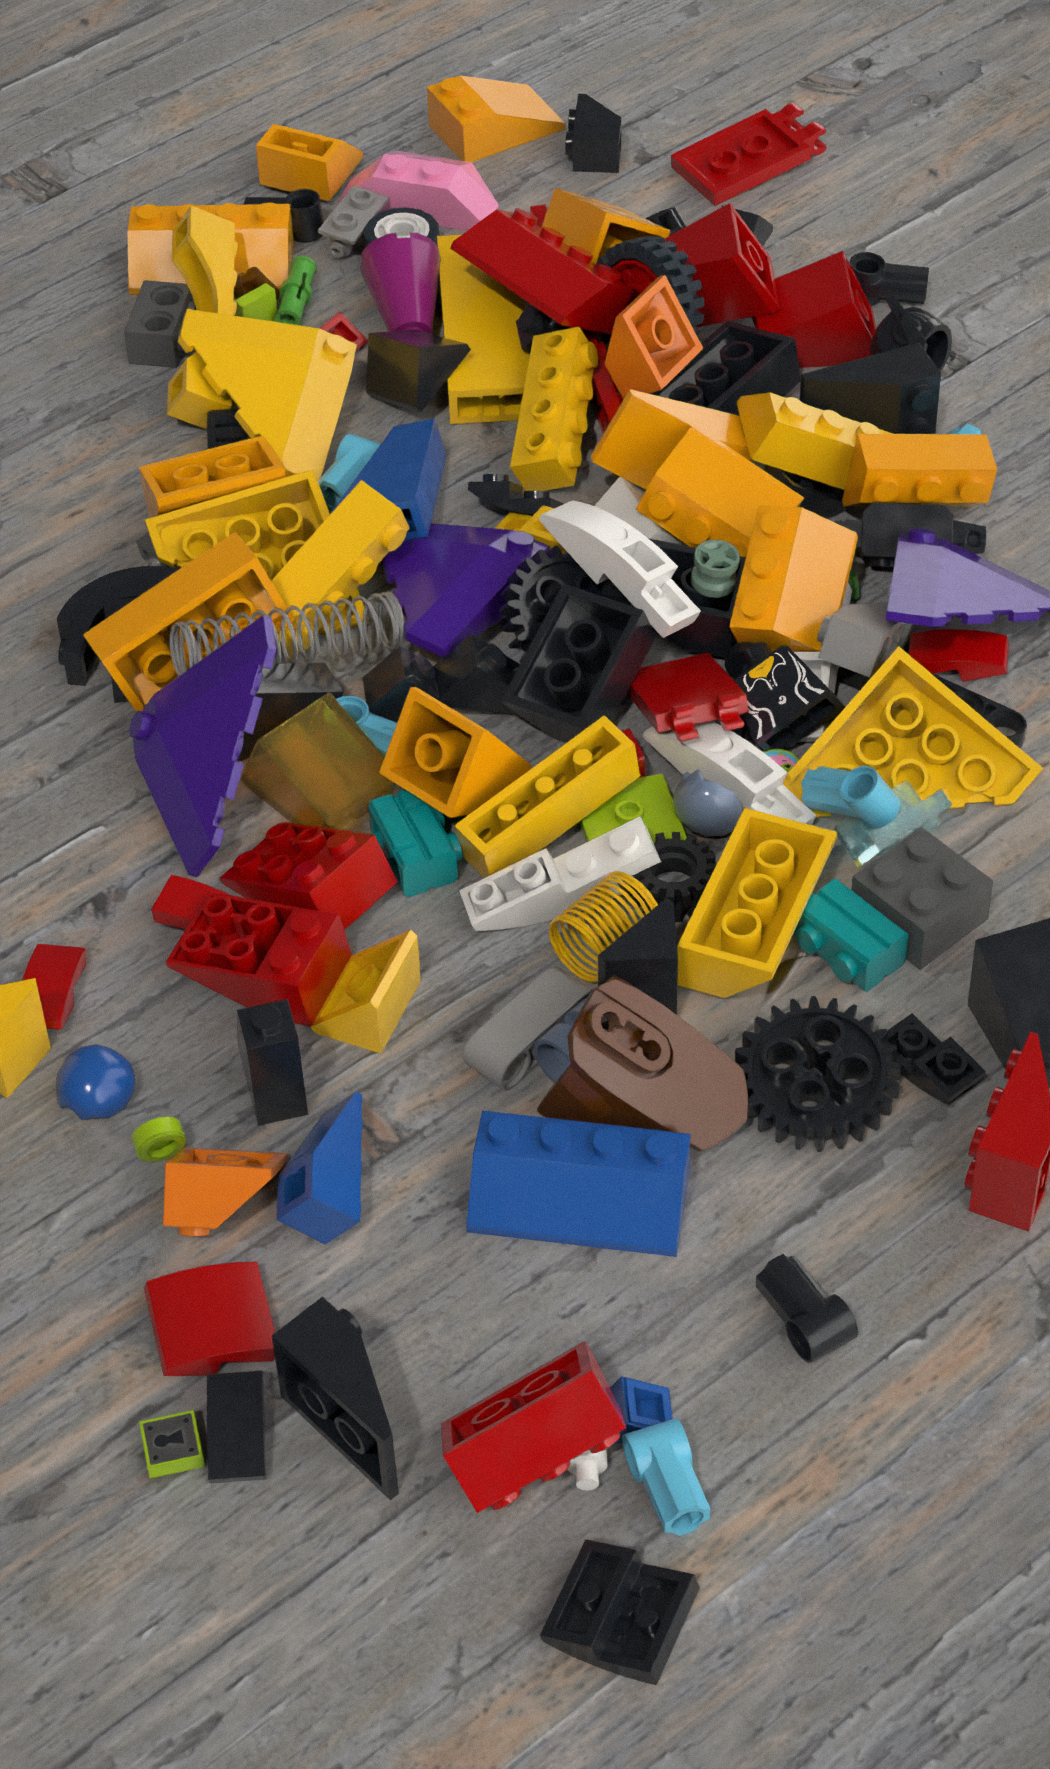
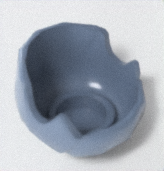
[673,770,743,837]

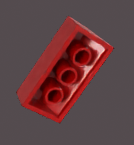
[450,208,633,334]

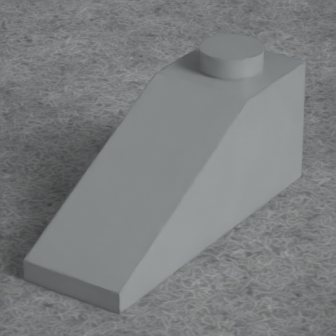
[817,602,913,678]

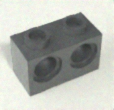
[124,280,196,368]

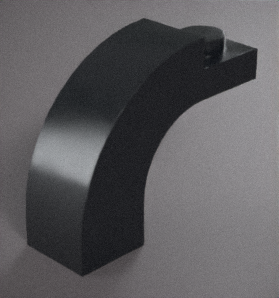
[57,566,180,686]

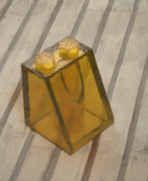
[240,692,397,831]

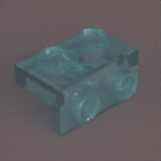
[833,781,952,868]

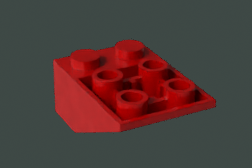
[220,822,398,930]
[166,892,352,1026]
[964,1032,1050,1232]

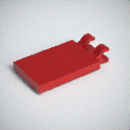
[671,103,827,206]
[627,653,749,742]

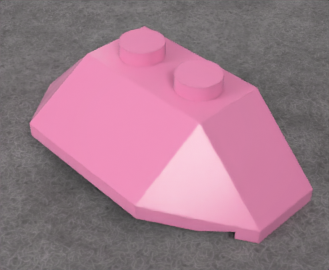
[338,151,499,231]

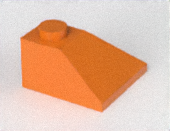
[605,275,703,400]
[163,1147,288,1236]

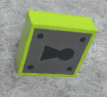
[139,1410,205,1479]

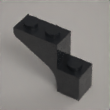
[363,634,520,723]

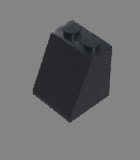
[967,918,1050,1088]

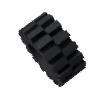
[629,832,717,923]

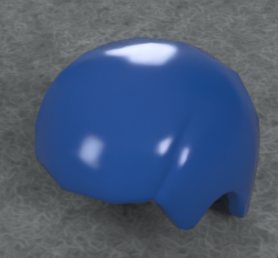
[56,1044,135,1120]

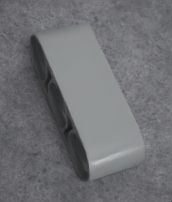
[463,966,591,1091]

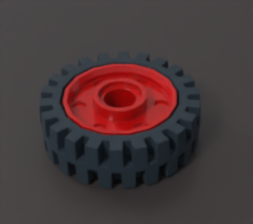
[597,236,704,343]

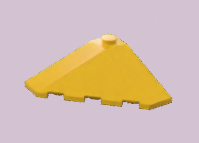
[178,309,357,481]
[145,469,369,636]
[783,646,1044,818]

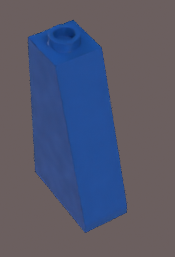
[331,418,447,541]

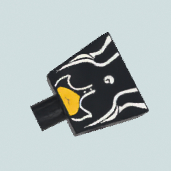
[735,642,845,751]

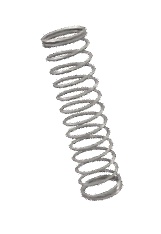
[170,591,404,676]

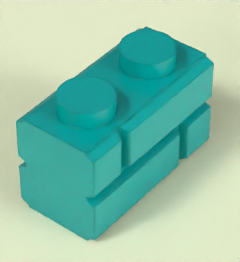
[368,789,463,898]
[794,878,909,992]

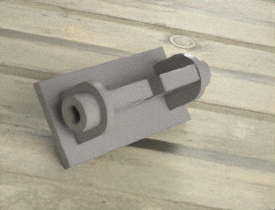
[318,185,389,258]

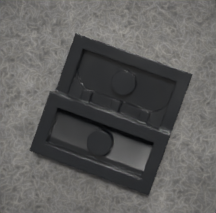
[540,1539,700,1685]

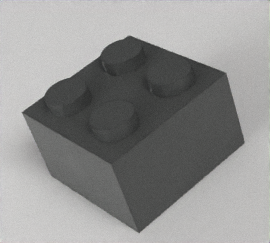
[851,827,993,970]

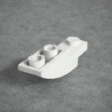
[539,500,701,638]
[643,721,816,825]
[459,817,661,931]

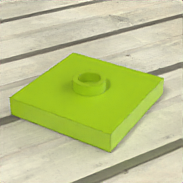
[579,773,687,843]

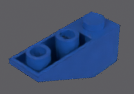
[276,1091,363,1244]

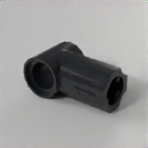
[243,189,324,243]
[849,252,929,306]
[756,1254,858,1363]

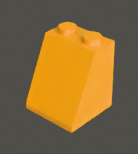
[542,188,670,265]
[379,687,532,818]

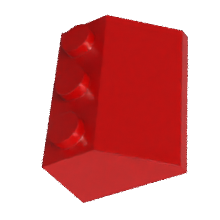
[441,1341,626,1513]

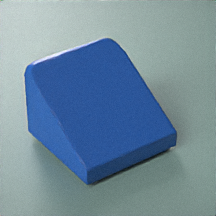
[610,1376,673,1444]

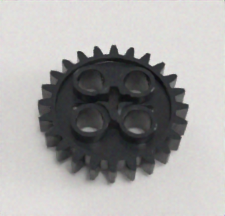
[499,546,604,663]
[735,996,901,1152]

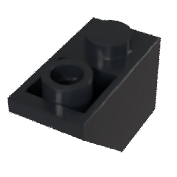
[565,94,622,173]

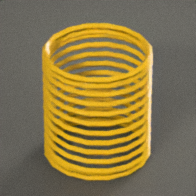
[549,871,658,983]

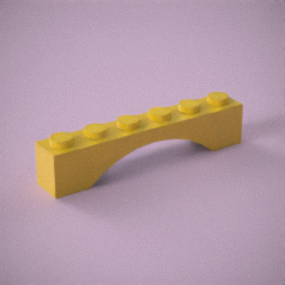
[167,205,238,429]

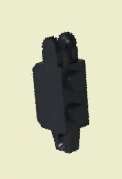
[834,502,986,567]

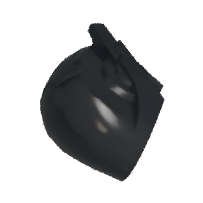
[870,295,952,381]

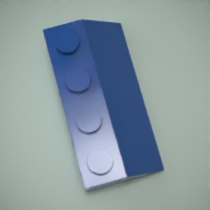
[466,1110,691,1257]

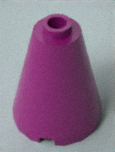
[360,232,441,334]

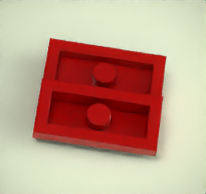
[144,1261,275,1376]

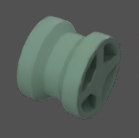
[691,540,740,598]

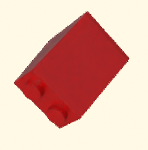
[666,203,780,327]
[751,251,876,368]

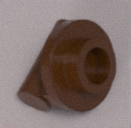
[234,267,280,300]

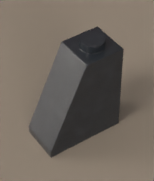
[236,663,344,762]
[237,999,308,1126]

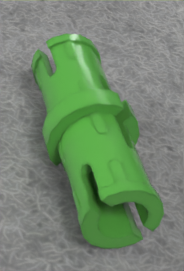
[275,256,317,325]

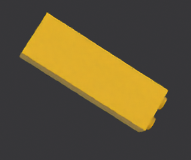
[437,235,530,424]

